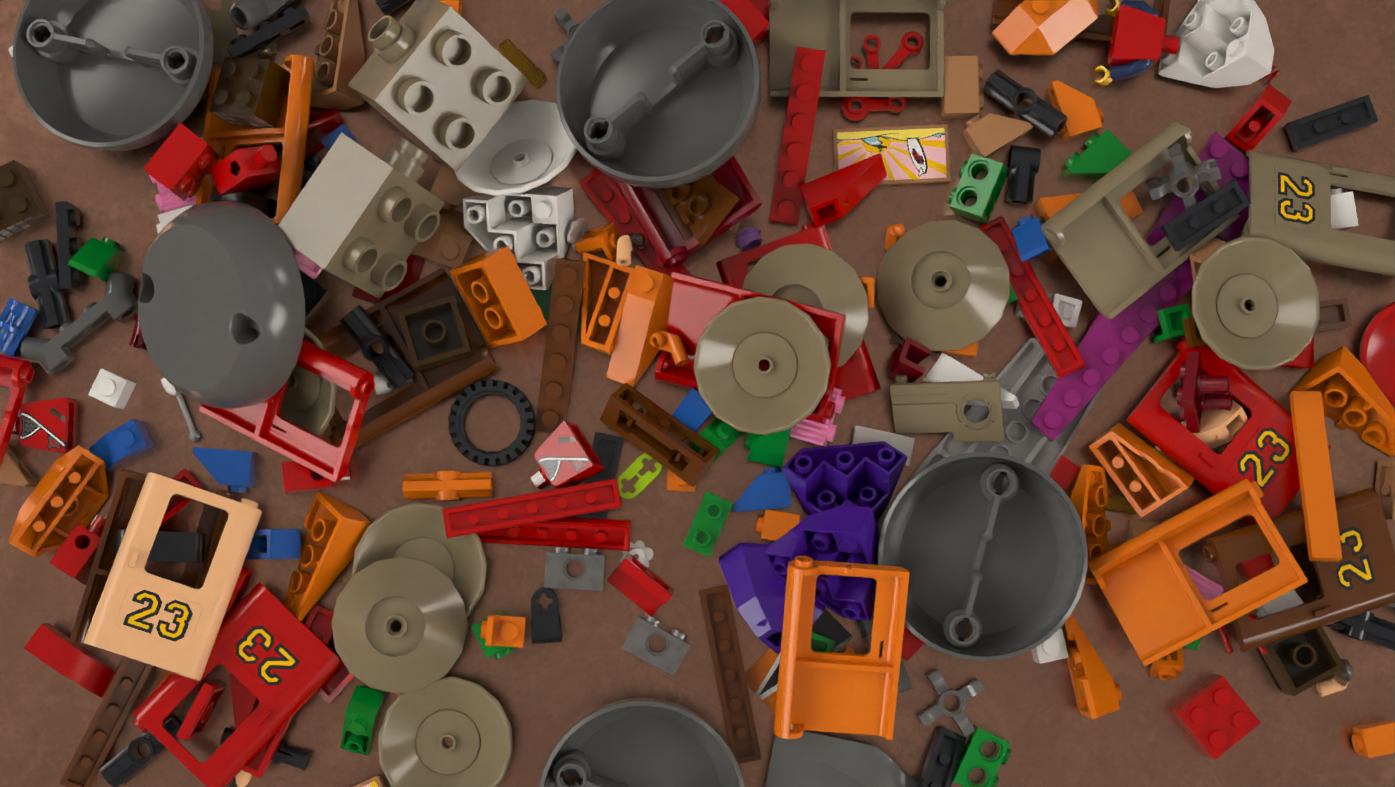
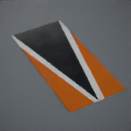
[745,609,853,713]

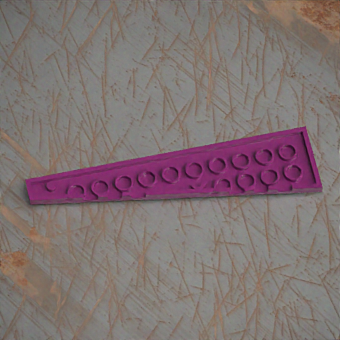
[1029,131,1249,442]

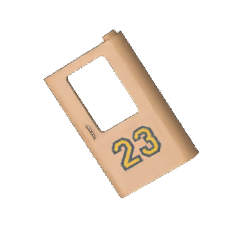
[83,472,262,681]

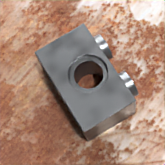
[544,547,606,591]
[622,614,690,676]

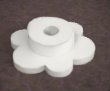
[567,218,590,250]
[620,540,653,568]

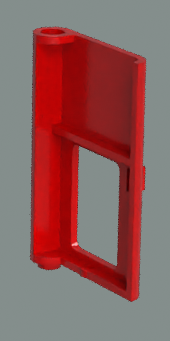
[655,271,846,424]

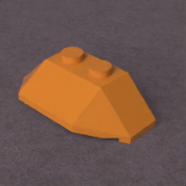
[992,0,1098,56]
[8,445,109,558]

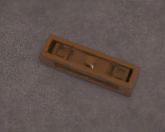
[599,383,720,487]

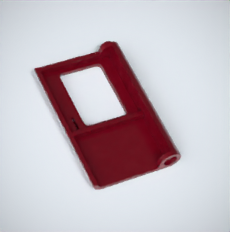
[603,134,762,268]

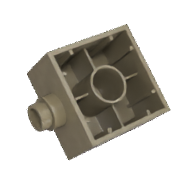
[348,0,530,172]
[277,132,445,299]

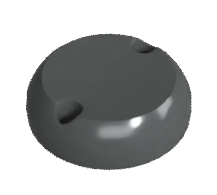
[12,0,214,152]
[556,0,762,189]
[137,201,305,409]
[877,452,1088,661]
[539,698,745,787]

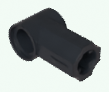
[1007,145,1041,204]

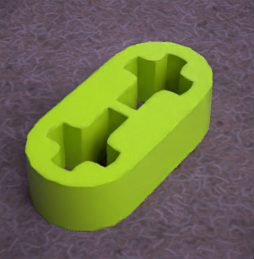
[617,453,662,499]

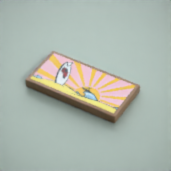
[832,124,951,186]

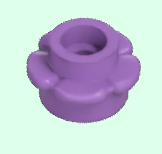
[735,226,763,252]

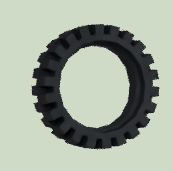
[448,380,535,466]

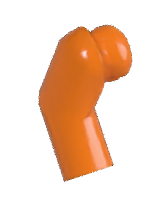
[885,223,906,251]
[650,331,690,366]

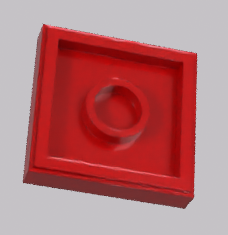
[176,679,227,741]

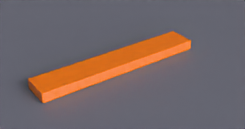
[1289,391,1342,562]

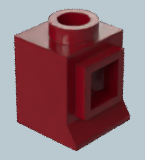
[887,337,931,383]

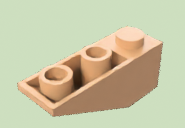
[1154,401,1248,462]

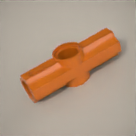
[403,471,493,501]

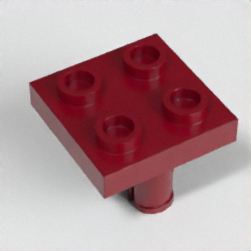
[1177,351,1233,433]

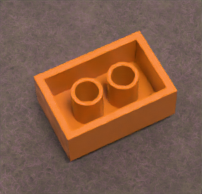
[450,246,547,349]

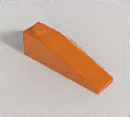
[606,265,673,387]
[1293,345,1395,457]
[1070,464,1113,584]
[284,491,371,621]
[1061,614,1122,719]

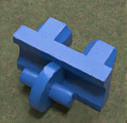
[0,298,39,357]

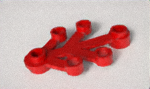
[841,31,924,121]

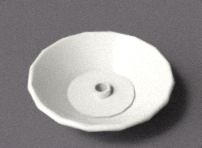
[454,99,577,196]

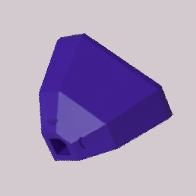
[783,441,907,523]
[765,505,879,621]
[719,543,825,654]

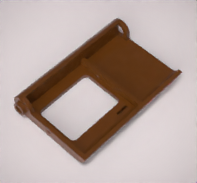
[69,469,238,643]

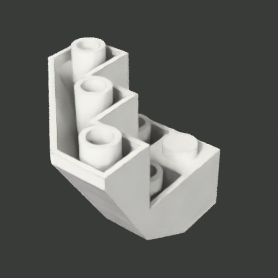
[1158,0,1274,88]
[462,187,574,290]

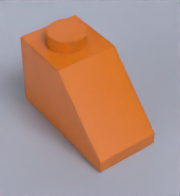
[1047,80,1104,142]

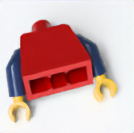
[1095,0,1180,86]

